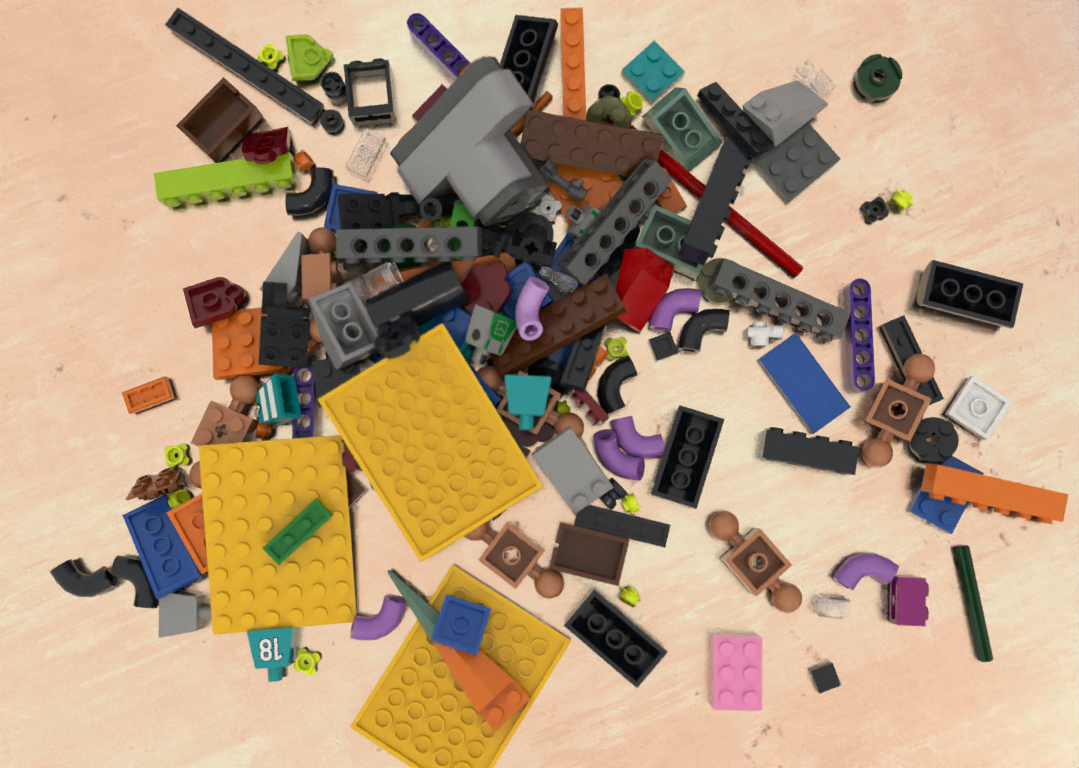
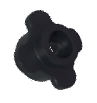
[862,197,889,223]

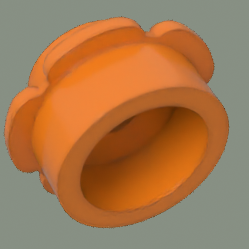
[294,150,315,171]
[255,421,272,441]

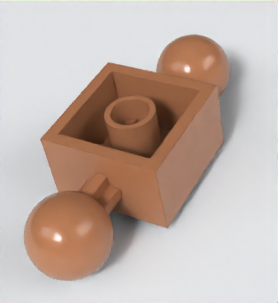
[302,227,343,343]
[862,354,935,468]
[477,366,584,438]
[189,375,260,489]
[709,510,802,613]
[464,520,564,599]

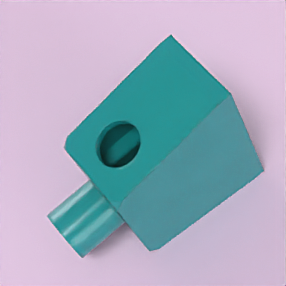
[505,375,551,430]

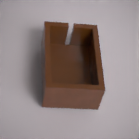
[176,77,263,163]
[549,521,630,586]

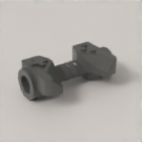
[539,160,588,202]

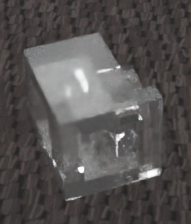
[362,262,403,297]

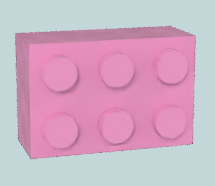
[710,633,762,711]

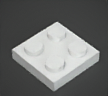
[945,376,1012,440]

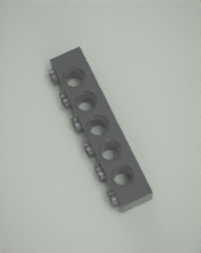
[557,159,672,286]
[336,227,482,263]
[709,258,851,342]

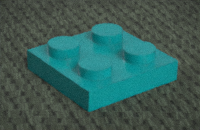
[621,40,685,104]

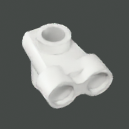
[748,322,784,345]

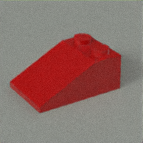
[616,248,674,331]

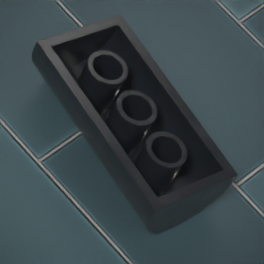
[500,15,558,110]
[917,260,1024,329]
[365,261,470,330]
[651,405,725,509]
[564,588,668,688]

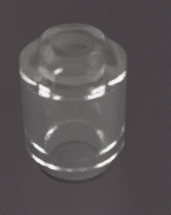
[813,593,851,619]

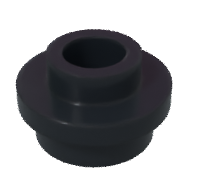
[320,109,343,132]

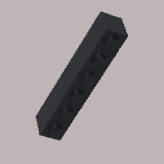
[678,136,752,265]

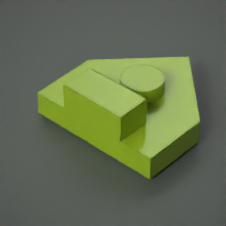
[285,34,334,81]

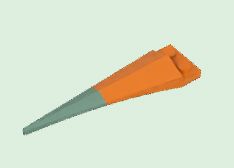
[387,570,531,732]

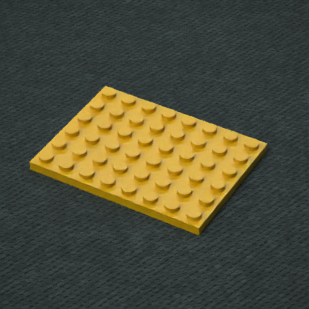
[318,323,543,563]
[198,435,357,635]
[350,564,571,768]

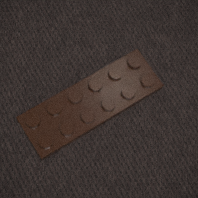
[521,109,663,176]
[489,273,627,380]

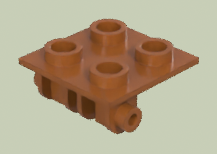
[126,467,185,501]

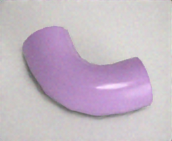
[515,276,549,341]

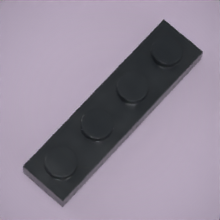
[697,82,774,158]
[881,315,944,405]
[574,505,670,548]

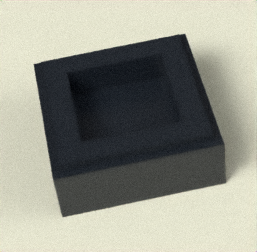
[648,332,678,362]
[809,662,841,694]

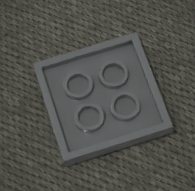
[748,122,841,203]

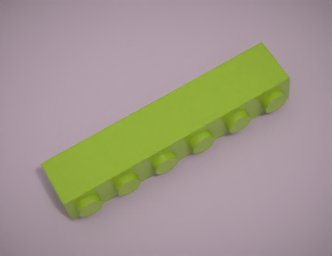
[154,151,298,207]

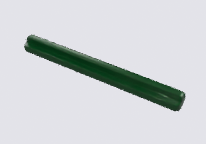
[955,545,993,662]

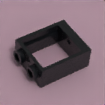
[344,58,397,124]

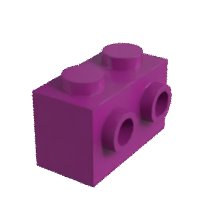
[889,575,929,627]

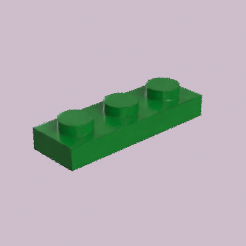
[262,498,333,565]

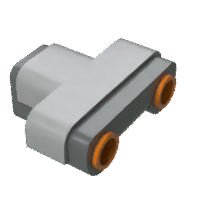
[390,56,550,227]

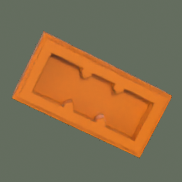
[656,167,687,214]
[122,376,175,414]

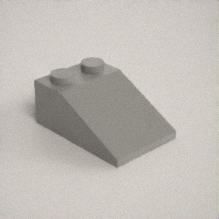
[742,80,828,147]
[259,231,311,308]
[308,282,378,370]
[531,426,614,514]

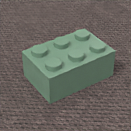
[634,204,703,279]

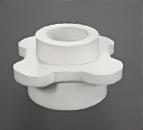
[535,195,562,222]

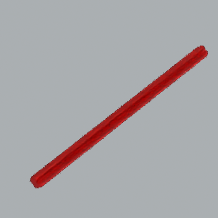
[608,116,803,277]

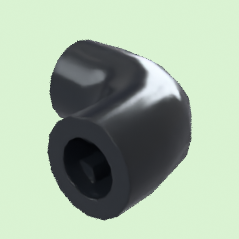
[285,167,334,216]
[419,192,463,221]
[678,309,730,353]
[597,355,637,414]
[111,555,159,608]
[50,559,117,597]

